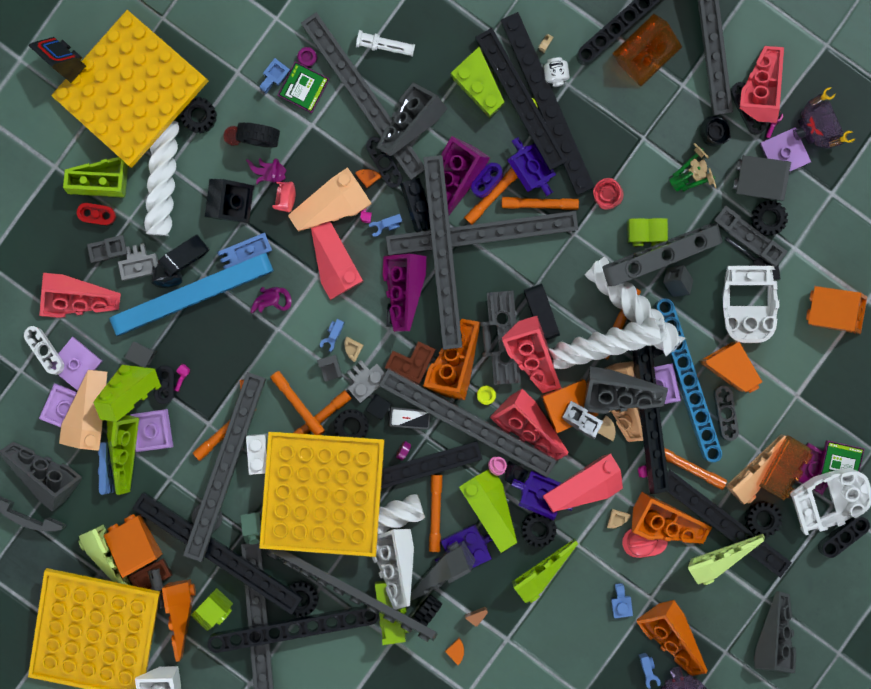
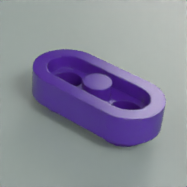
[471,163,504,198]

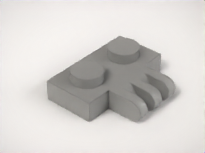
[118,243,158,281]
[347,360,385,403]

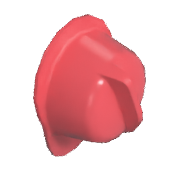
[622,529,668,558]

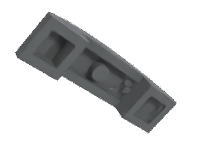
[714,206,788,267]
[0,496,67,531]

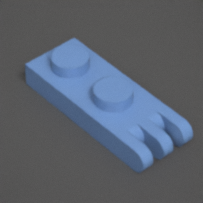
[217,233,273,270]
[98,442,115,495]

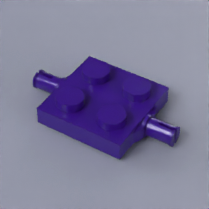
[507,137,556,197]
[511,470,573,520]
[435,524,493,568]

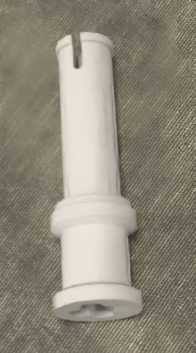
[356,30,415,57]

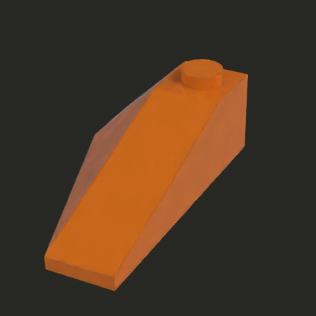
[423,319,480,400]
[162,579,196,662]

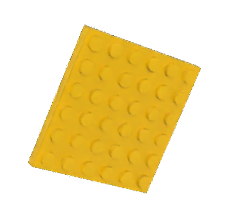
[51,10,209,168]
[259,432,385,557]
[28,568,161,689]

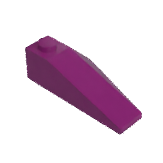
[442,136,490,215]
[383,254,427,332]

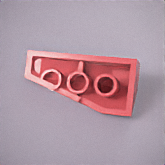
[740,46,784,123]

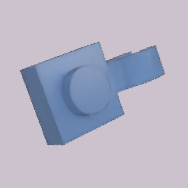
[259,58,290,94]
[369,214,403,237]
[320,319,345,352]
[611,583,633,618]
[639,653,661,689]

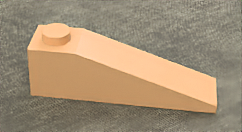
[288,167,372,232]
[605,361,643,442]
[59,369,108,451]
[726,434,787,505]

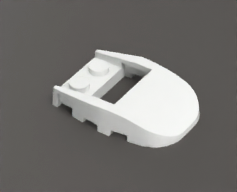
[722,266,779,343]
[790,468,871,535]

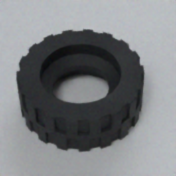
[235,122,280,148]

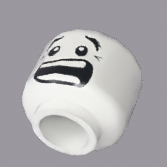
[543,57,570,87]

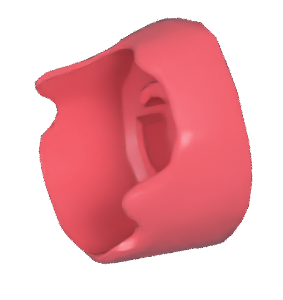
[593,178,624,210]
[272,181,296,212]

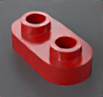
[77,203,116,226]

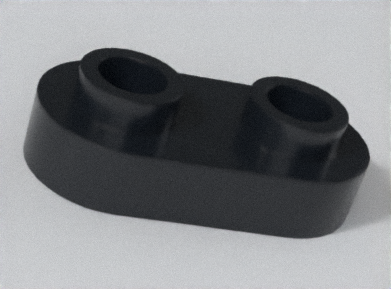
[154,365,175,404]

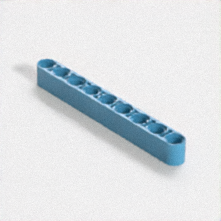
[109,253,274,336]
[654,299,722,462]

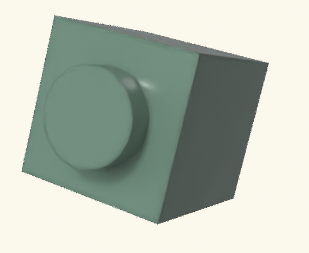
[240,512,262,544]

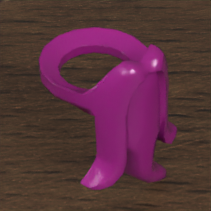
[246,158,286,185]
[251,287,292,313]

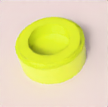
[477,386,496,405]

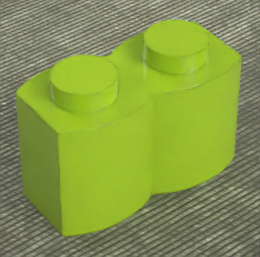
[627,218,668,247]

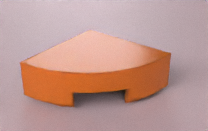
[355,169,382,188]
[445,638,464,665]

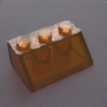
[612,14,682,86]
[759,435,813,501]

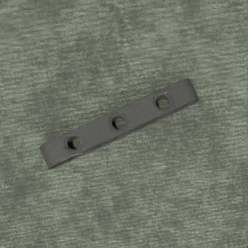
[602,223,723,286]

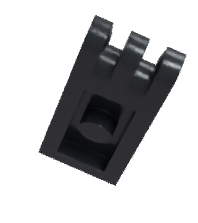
[400,178,431,232]

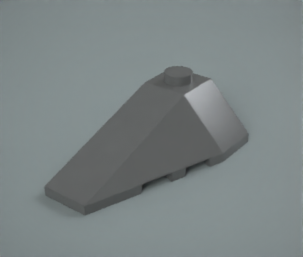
[377,82,448,156]
[584,366,668,414]
[0,442,82,511]
[410,541,475,601]
[754,591,796,673]

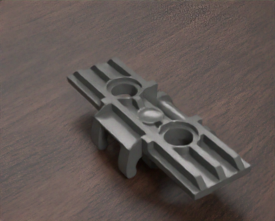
[480,291,521,385]

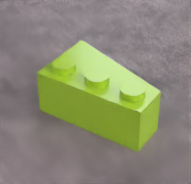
[451,47,504,119]
[63,157,128,197]
[93,365,161,422]
[375,580,409,645]
[190,588,233,631]

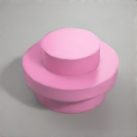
[488,457,507,476]

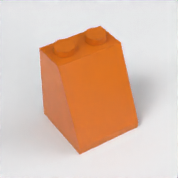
[806,286,867,334]
[699,342,762,393]
[541,379,599,433]
[104,514,163,578]

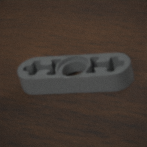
[714,386,739,441]

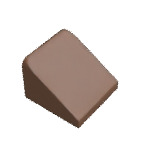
[464,607,488,627]

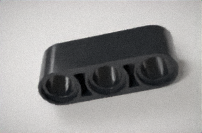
[158,235,210,277]
[524,283,560,340]
[818,516,870,558]

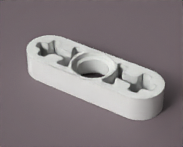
[24,326,64,375]

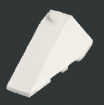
[372,529,414,610]
[135,666,181,689]

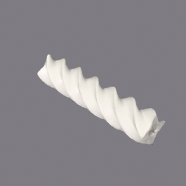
[144,121,179,236]
[585,256,686,357]
[549,317,667,369]
[378,494,425,534]

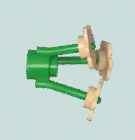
[669,143,717,192]

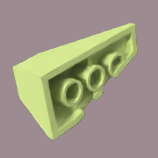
[78,524,131,585]
[688,534,765,585]

